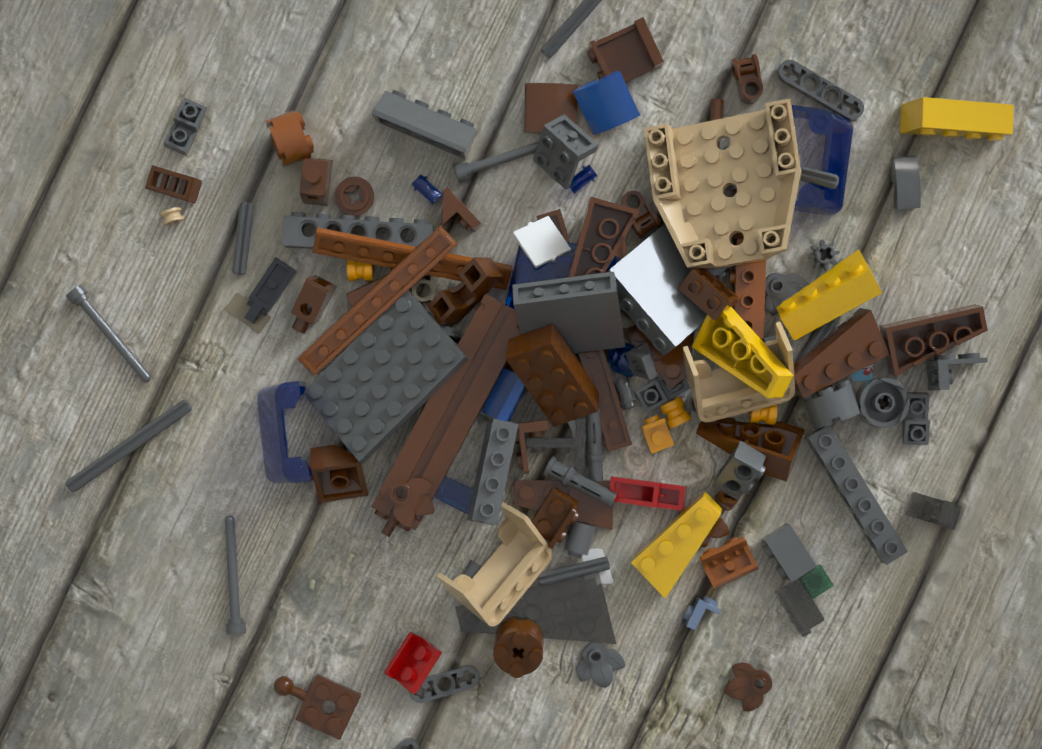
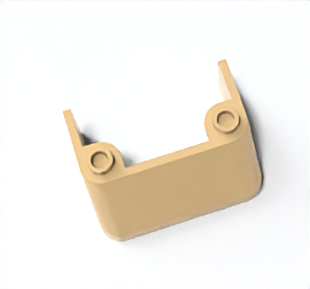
[683,322,795,422]
[437,501,552,627]

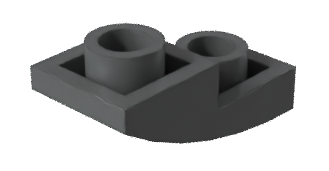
[164,98,207,156]
[891,155,921,210]
[635,377,690,412]
[902,392,930,445]

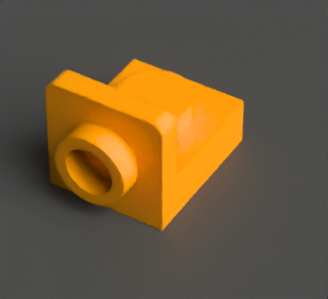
[640,415,674,454]

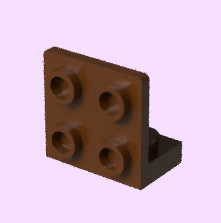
[515,419,549,474]

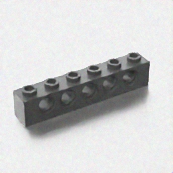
[282,212,434,249]
[804,425,908,565]

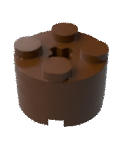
[493,618,544,678]

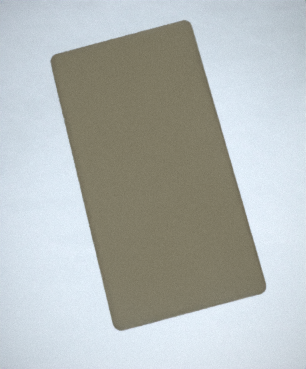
[225,293,271,334]

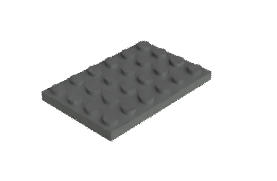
[302,290,469,463]

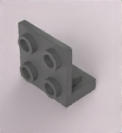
[533,114,598,190]
[926,353,988,391]

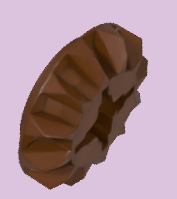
[335,177,374,216]

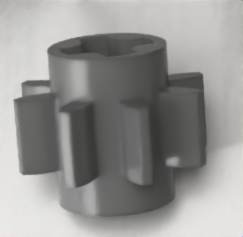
[808,239,840,271]

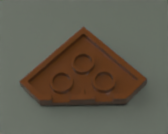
[624,324,695,390]

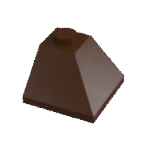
[310,445,368,503]

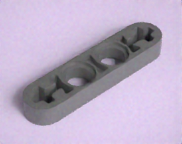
[777,60,864,121]

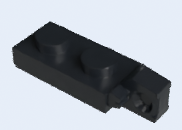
[244,257,297,324]

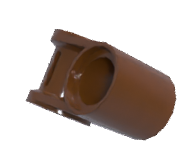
[731,54,763,104]
[620,191,662,239]

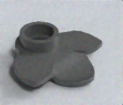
[765,272,809,316]
[576,642,625,688]

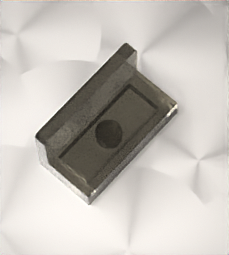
[774,578,824,637]

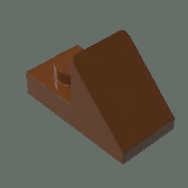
[442,187,482,232]

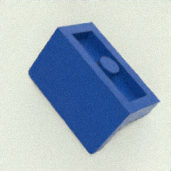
[482,369,526,422]

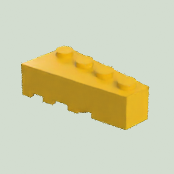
[900,97,1014,141]
[776,249,883,341]
[692,307,794,398]
[631,491,722,599]

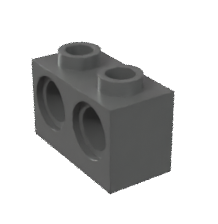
[712,441,766,500]

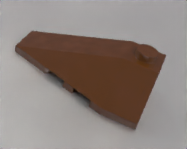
[696,417,805,482]

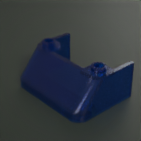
[792,105,853,216]

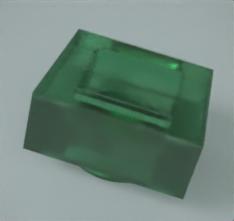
[799,564,834,599]

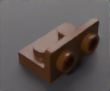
[679,268,740,320]
[531,487,579,549]

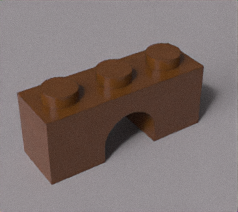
[427,257,504,325]

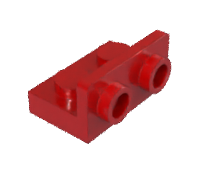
[384,632,442,694]

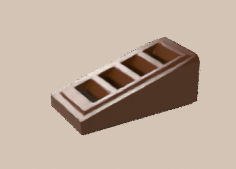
[145,165,202,204]

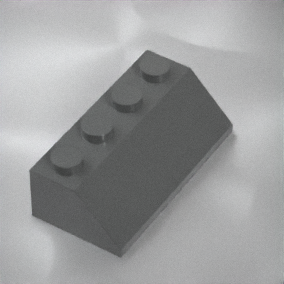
[372,90,477,160]

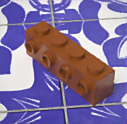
[729,239,766,340]

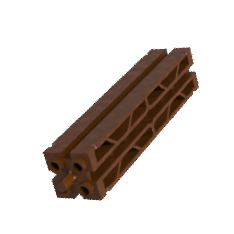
[371,294,521,537]

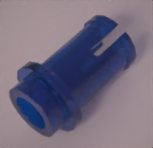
[570,165,597,194]
[411,174,443,205]

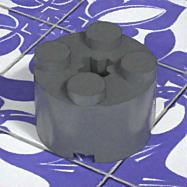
[855,378,910,428]
[802,380,860,429]

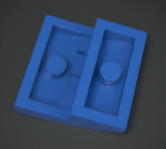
[572,70,640,135]

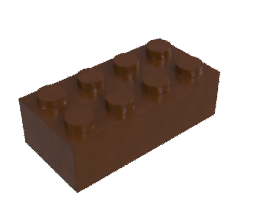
[506,323,599,427]

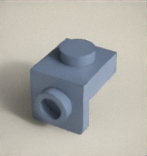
[683,596,721,630]

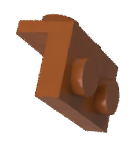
[699,537,759,590]

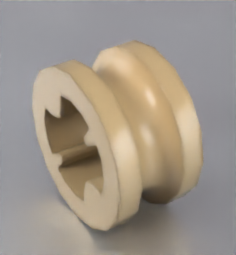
[160,207,184,226]

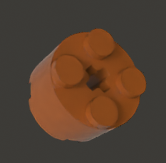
[265,110,314,167]

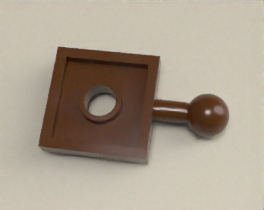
[274,673,362,740]

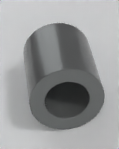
[564,521,596,559]

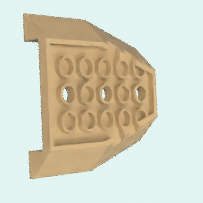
[644,98,801,269]

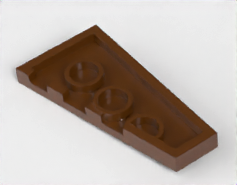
[514,480,613,530]

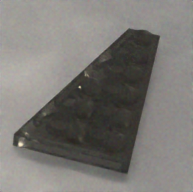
[455,572,616,644]

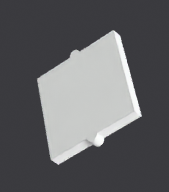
[513,216,571,268]

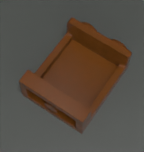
[587,17,664,83]

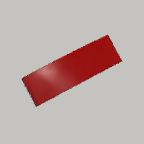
[609,476,687,511]

